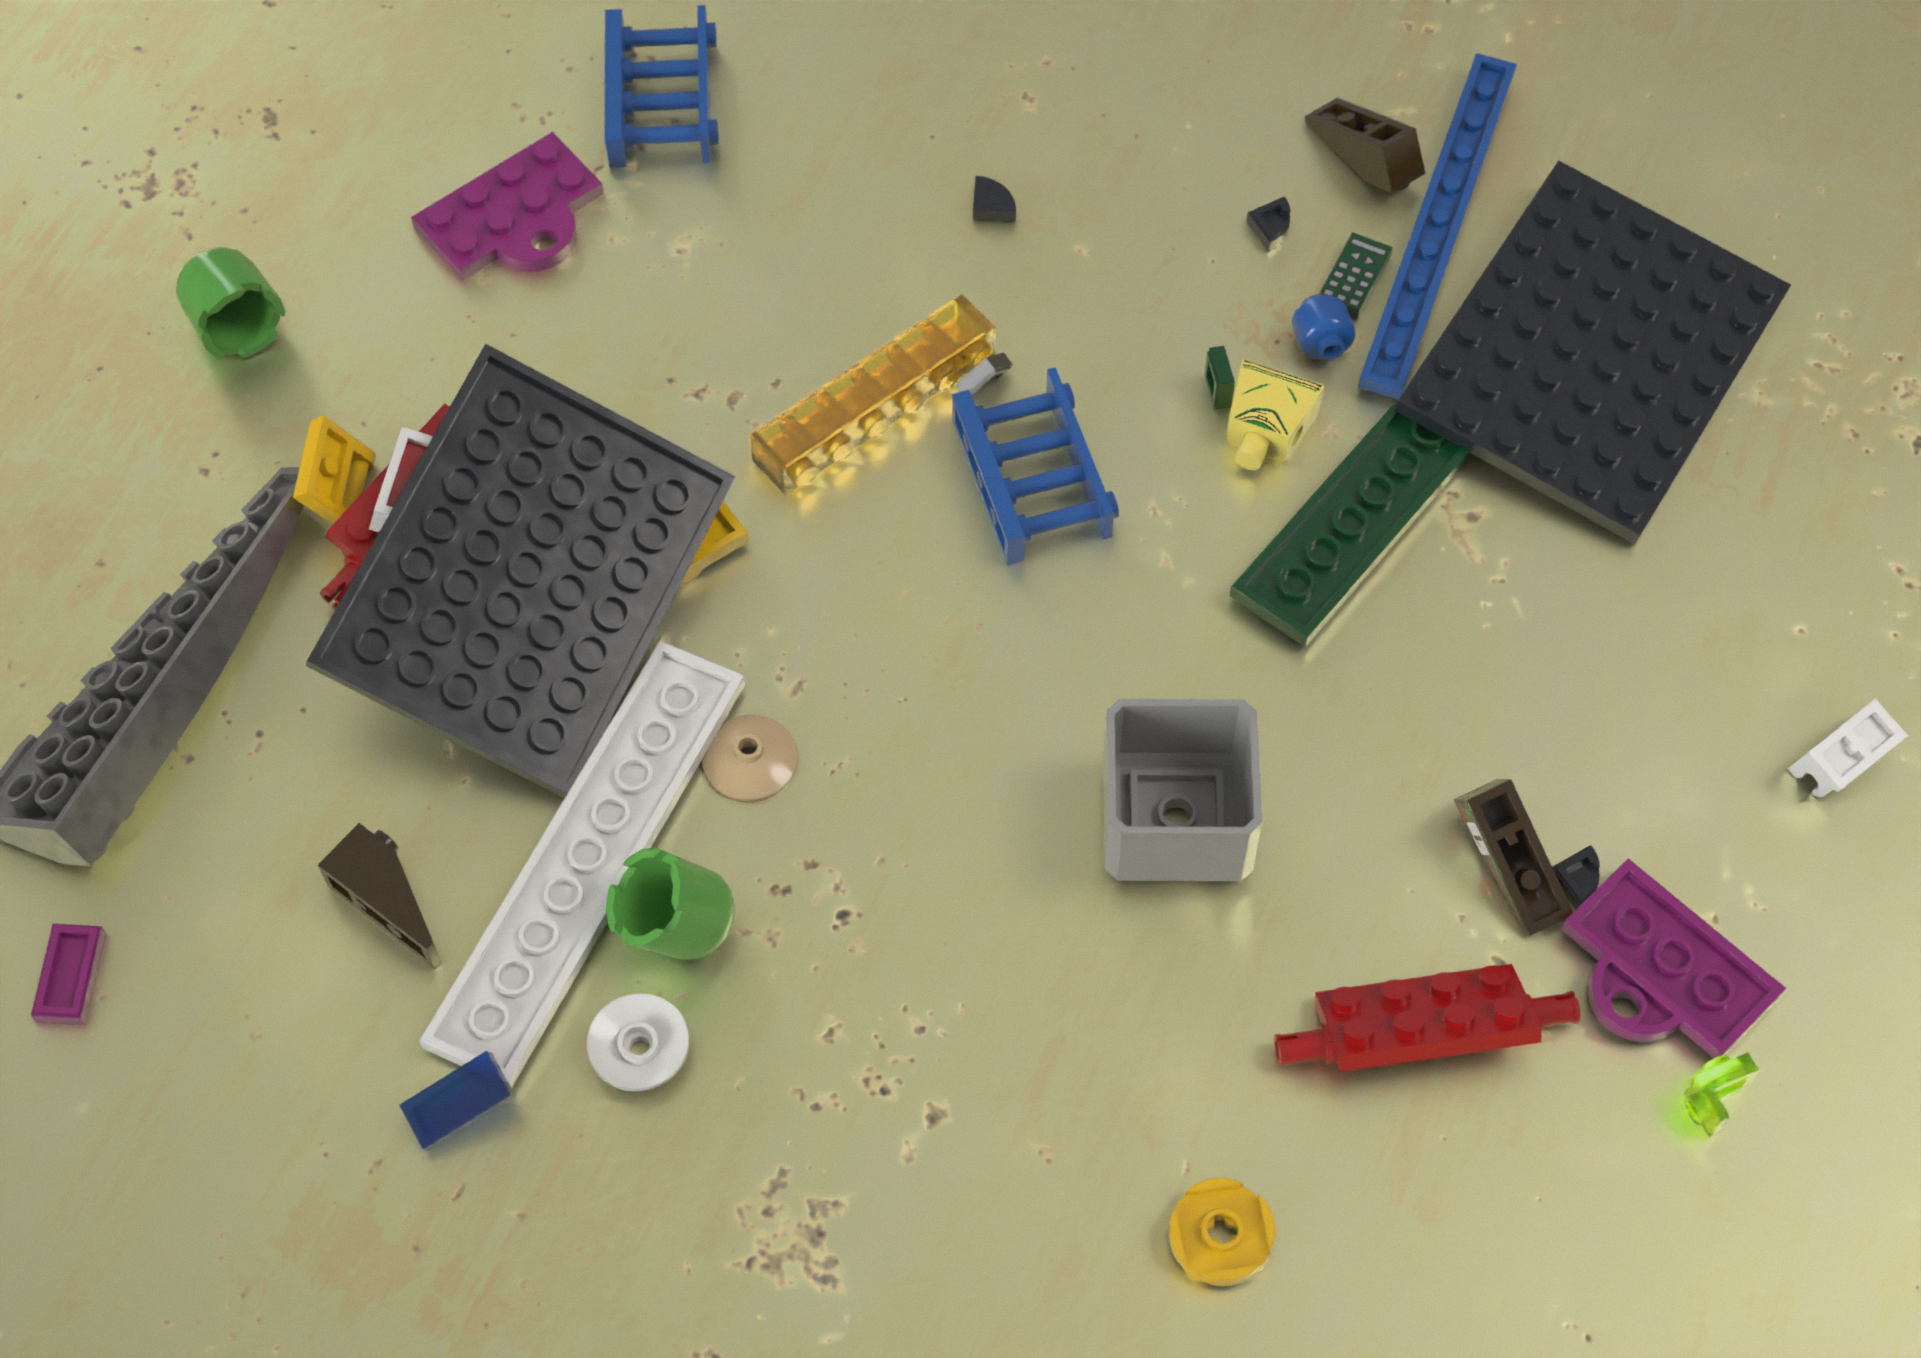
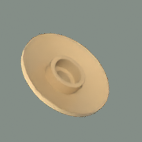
[702,715,798,802]

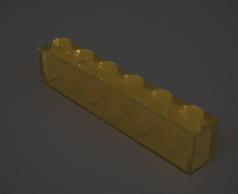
[749,294,996,496]

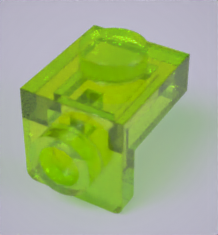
[1683,1052,1759,1137]

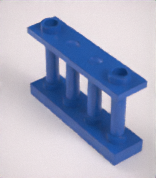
[605,5,719,168]
[952,367,1119,566]

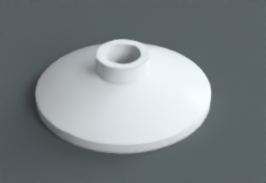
[587,993,689,1091]

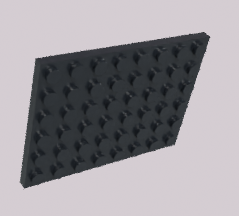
[1394,160,1791,544]
[306,343,736,798]

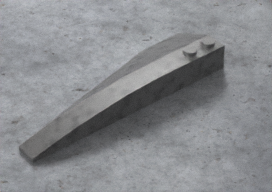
[0,467,304,867]

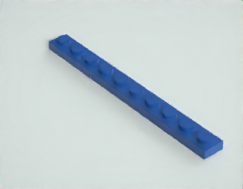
[1358,53,1517,399]

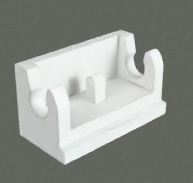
[1787,698,1908,797]

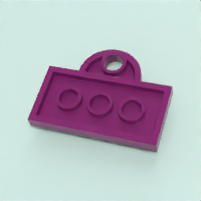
[411,131,604,281]
[1561,858,1786,1062]

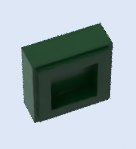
[1204,345,1235,410]

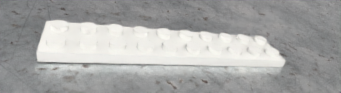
[419,641,745,1089]

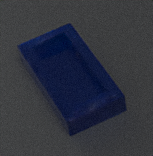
[399,1051,516,1150]

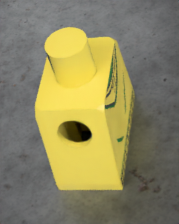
[1226,359,1324,470]

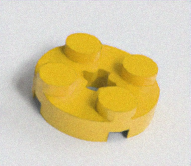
[1169,1178,1276,1286]

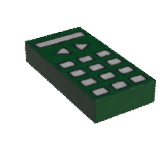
[1319,232,1393,320]

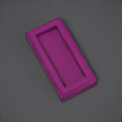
[31,923,106,1025]

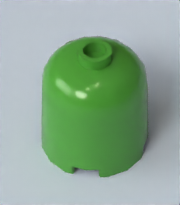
[176,247,285,359]
[606,848,735,960]

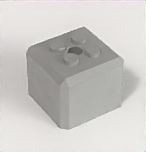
[1103,699,1262,881]

